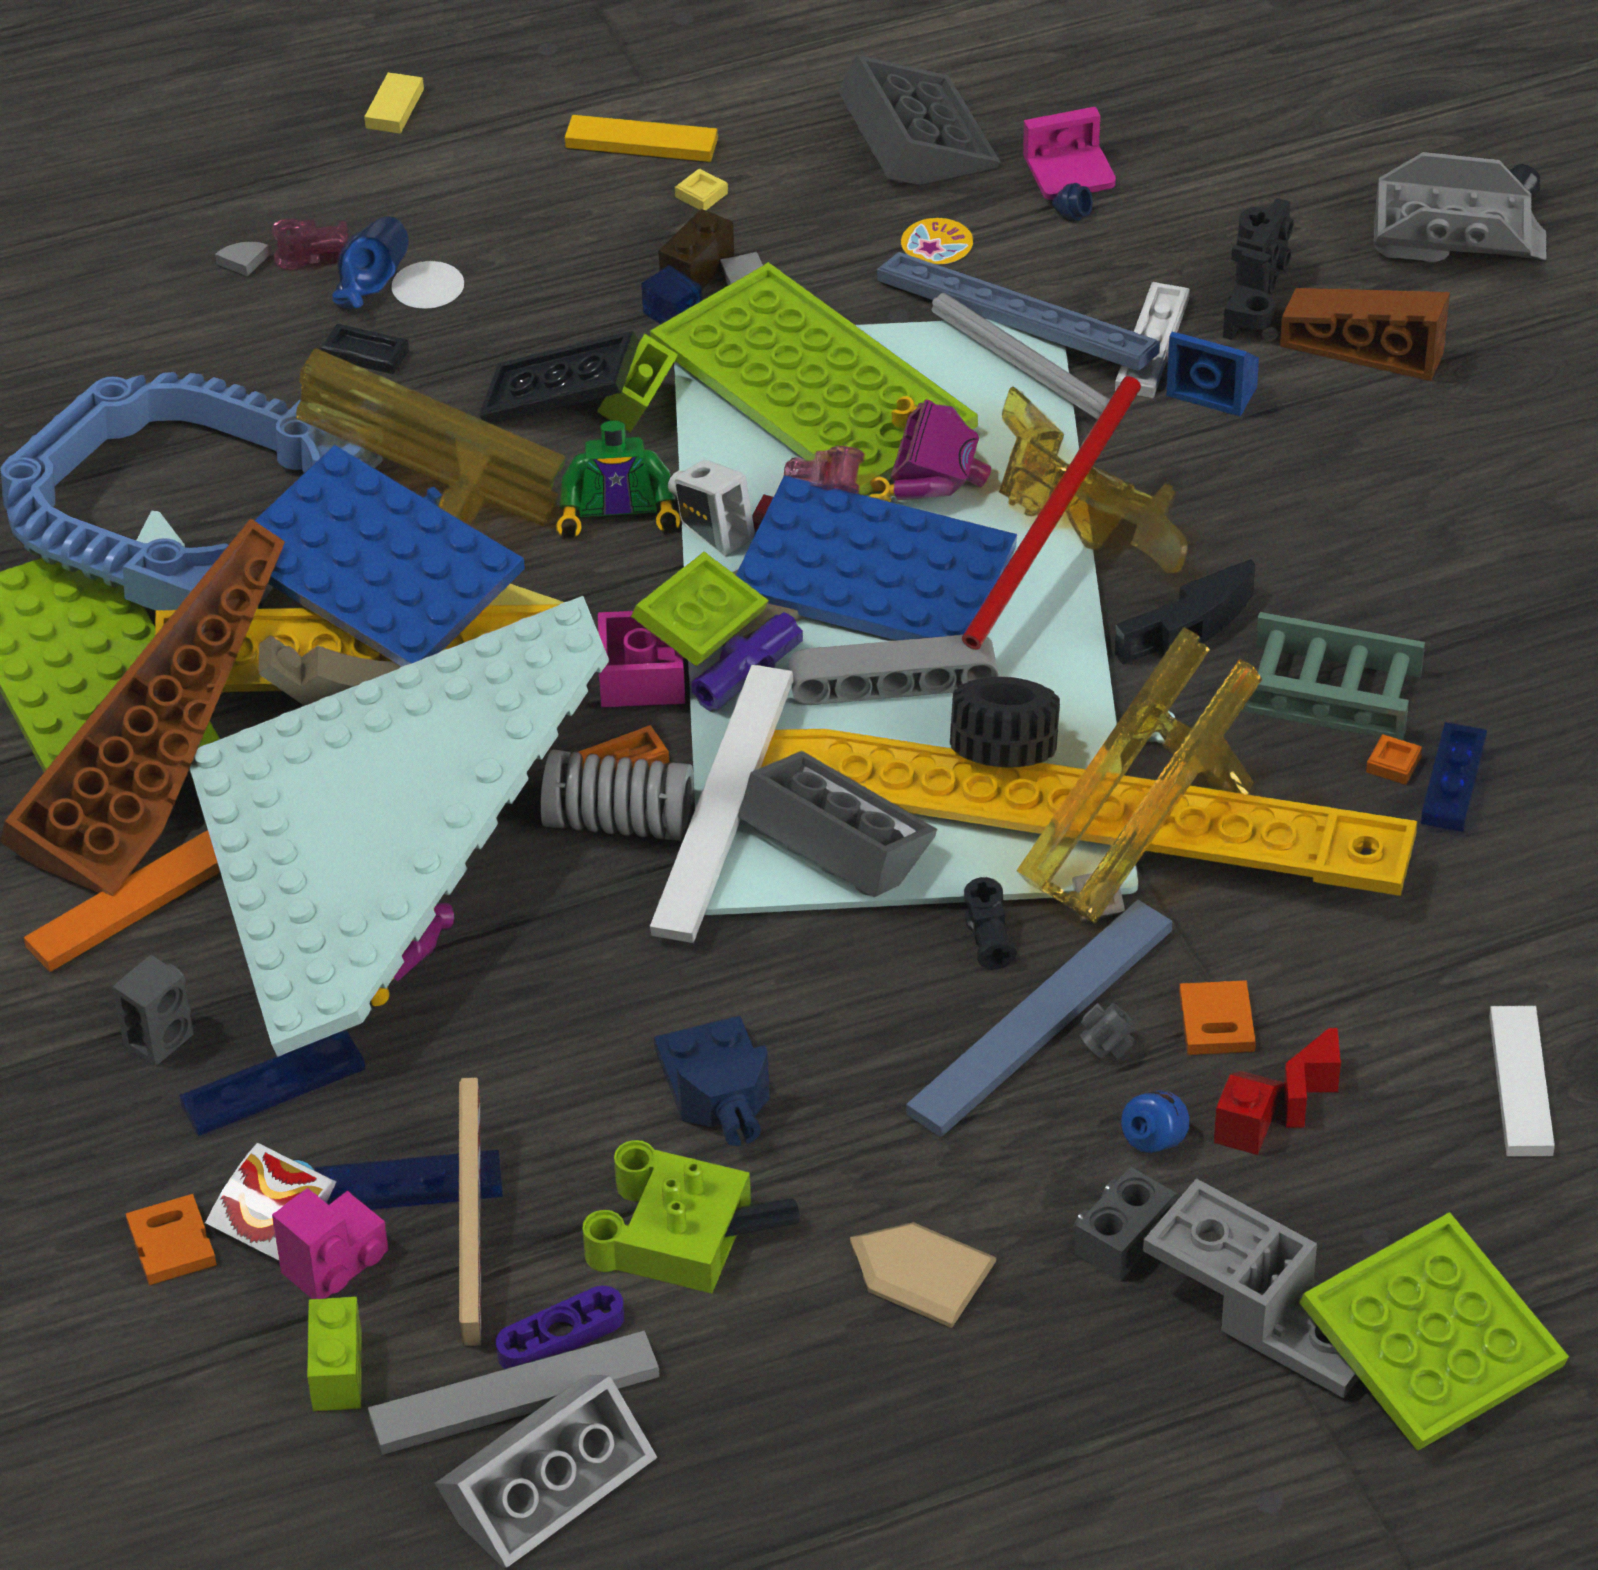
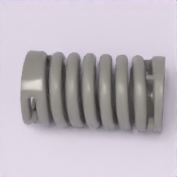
[541,750,694,842]

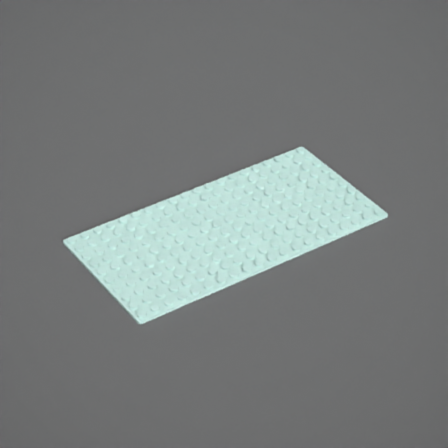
[674,319,1138,915]

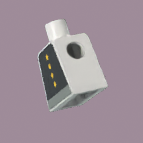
[668,460,755,556]

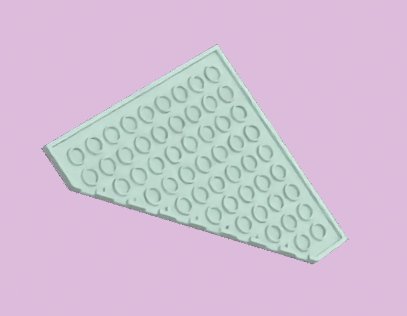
[190,596,609,1057]

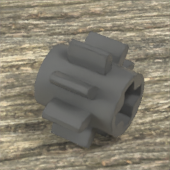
[1080,1003,1136,1059]

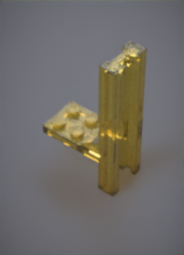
[296,348,565,526]
[1016,627,1262,924]

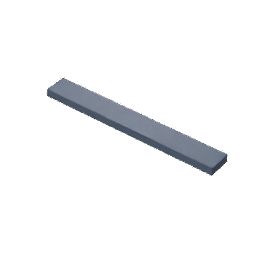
[877,252,1160,371]
[906,900,1172,1137]

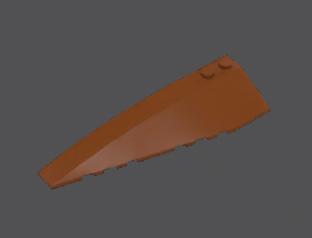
[0,518,285,896]

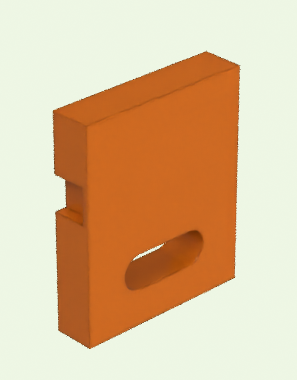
[1179,980,1256,1055]
[125,1194,217,1285]

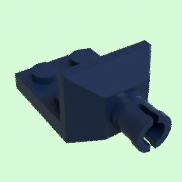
[654,1016,769,1146]

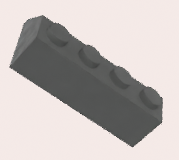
[739,751,937,897]

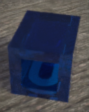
[641,265,702,324]

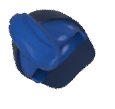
[332,216,409,309]

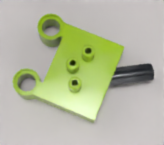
[582,1140,800,1294]

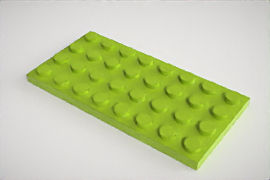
[650,262,978,496]
[0,558,220,772]

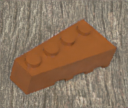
[1280,288,1450,381]

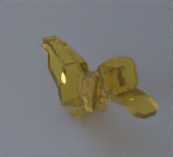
[999,386,1187,573]

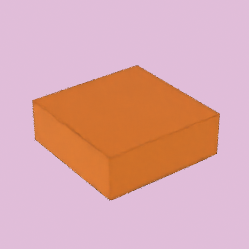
[1366,734,1422,785]

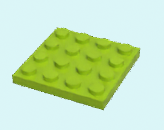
[1299,1212,1569,1451]

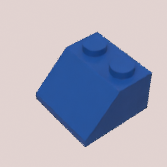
[1166,331,1259,416]

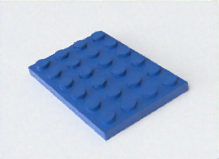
[225,445,525,667]
[736,475,1017,641]

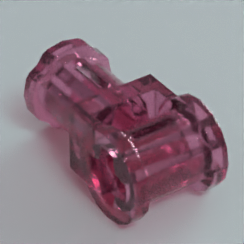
[272,219,349,270]
[784,446,865,494]

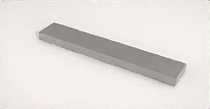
[368,1331,659,1455]

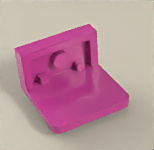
[1023,106,1116,200]

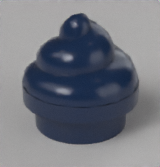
[1052,183,1093,221]

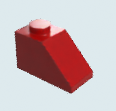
[1214,1071,1284,1155]

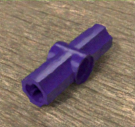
[691,612,803,712]

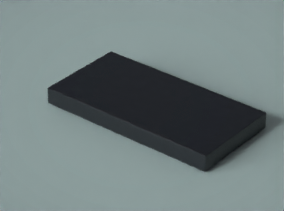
[479,331,639,425]

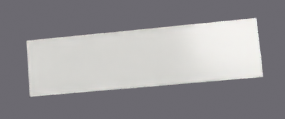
[1115,282,1190,398]
[1489,1006,1554,1156]

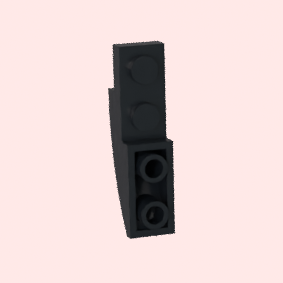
[1115,559,1255,664]

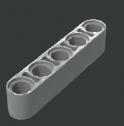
[788,635,999,705]

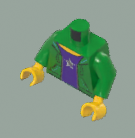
[556,421,682,537]

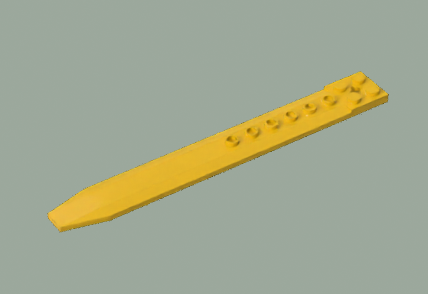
[760,729,1417,896]

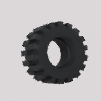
[950,677,1060,768]

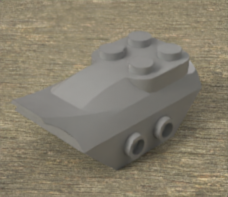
[1374,152,1546,262]

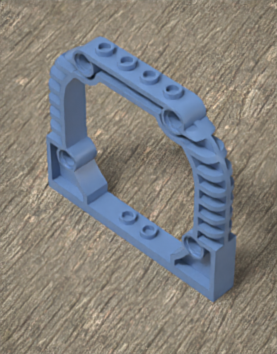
[1,372,382,610]

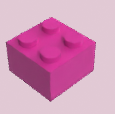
[598,611,685,707]

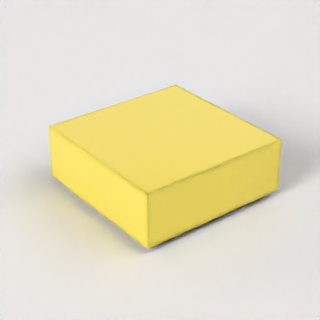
[675,169,728,210]

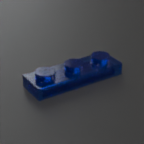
[1421,722,1487,832]

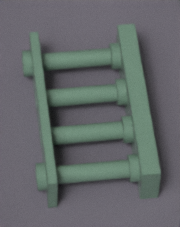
[1236,612,1425,740]

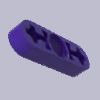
[496,1285,624,1369]

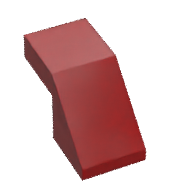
[1283,1028,1341,1128]

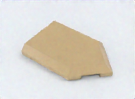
[850,1222,996,1328]

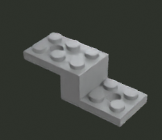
[1143,1179,1359,1398]

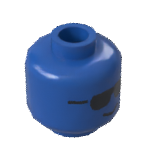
[1121,1090,1190,1153]

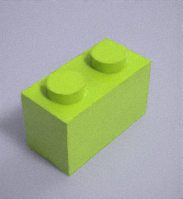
[597,334,678,432]
[307,1297,362,1411]

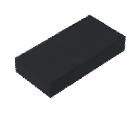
[321,324,409,375]

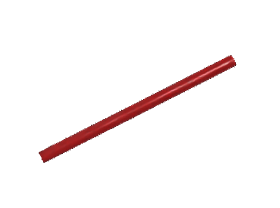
[962,376,1141,650]

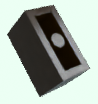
[658,209,734,296]

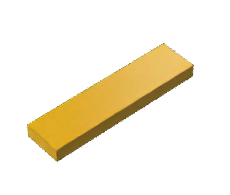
[565,115,718,162]

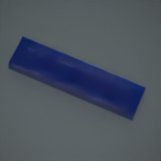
[179,1030,365,1136]

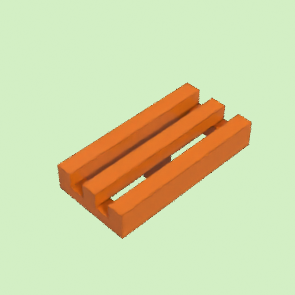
[579,725,670,776]

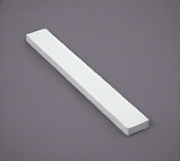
[650,665,794,943]

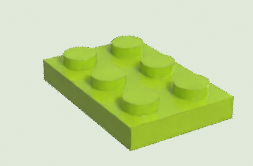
[631,551,769,667]

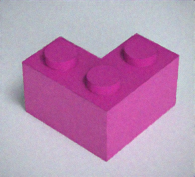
[272,1188,389,1299]

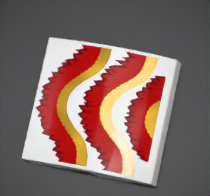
[205,1143,336,1260]

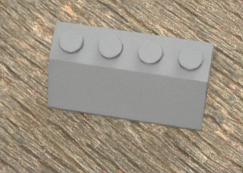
[435,1375,657,1568]

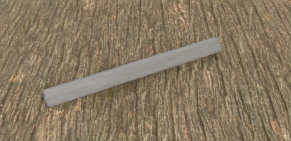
[932,293,1110,419]

